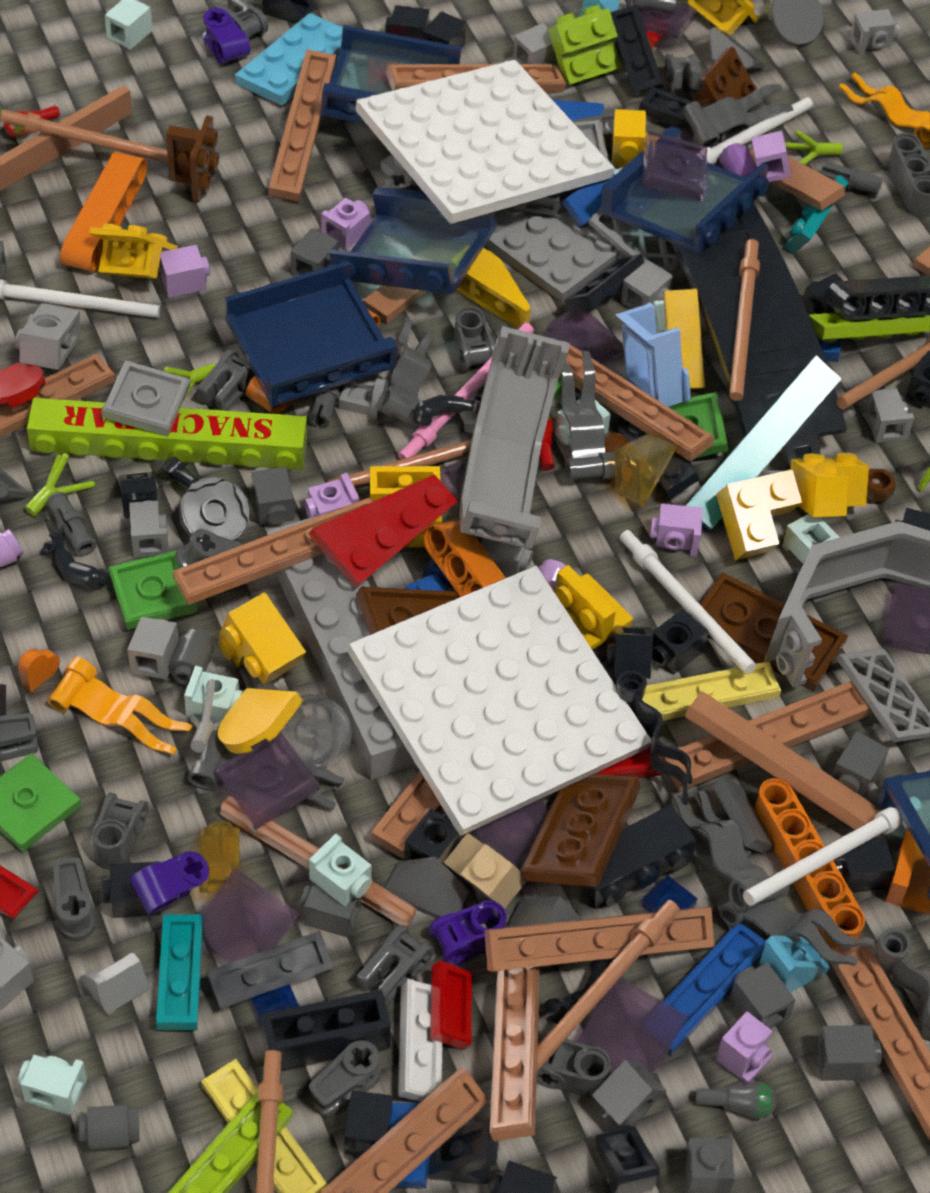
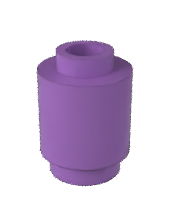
[719,143,757,185]

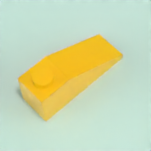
[450,247,531,329]

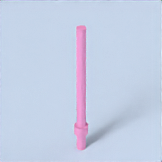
[398,322,534,459]

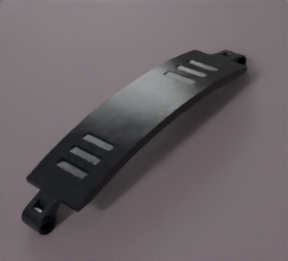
[653,173,847,471]

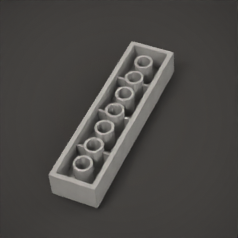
[267,513,416,780]

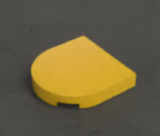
[218,688,303,754]

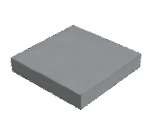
[102,360,191,437]

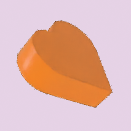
[18,648,60,693]

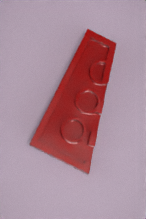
[308,474,458,588]

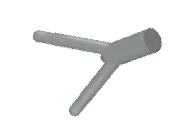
[190,679,221,753]

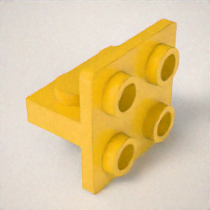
[687,0,759,36]
[89,223,178,279]
[555,565,633,650]

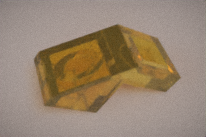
[200,821,240,893]

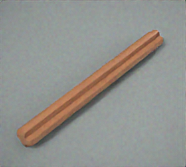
[220,796,416,927]

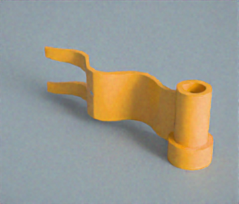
[838,72,930,148]
[47,657,193,755]

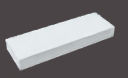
[398,979,442,1102]

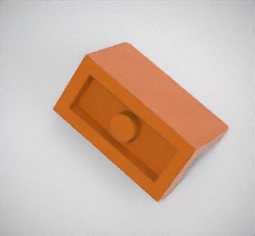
[885,827,930,915]

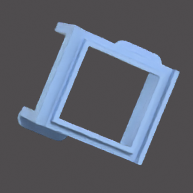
[615,303,691,407]

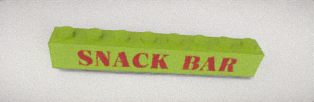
[27,398,307,470]

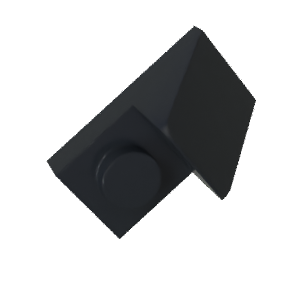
[119,471,158,519]
[428,1118,499,1185]
[595,1126,660,1193]

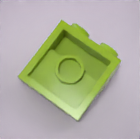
[548,4,622,86]

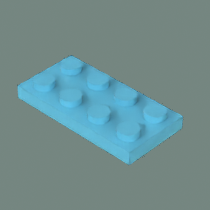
[235,13,343,106]

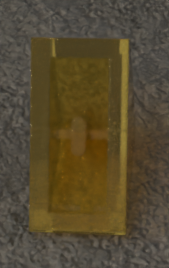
[615,433,677,507]

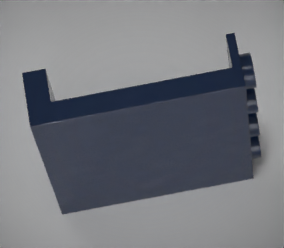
[225,261,397,407]

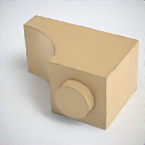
[444,833,526,909]

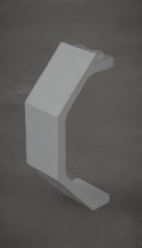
[459,326,570,549]
[764,521,930,687]

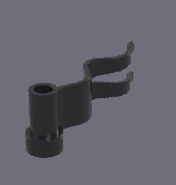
[616,671,693,804]

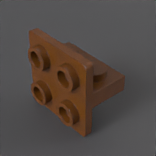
[692,46,756,107]
[166,115,219,203]

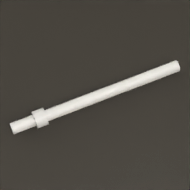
[693,97,813,172]
[0,279,160,318]
[619,530,756,674]
[743,799,921,906]

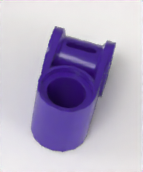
[203,8,251,64]
[129,851,209,914]
[429,900,507,966]

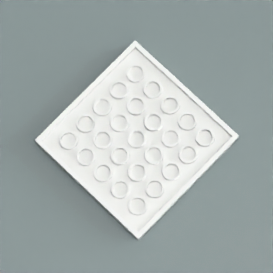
[355,60,614,224]
[347,566,652,836]

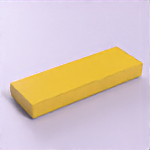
[663,289,705,390]

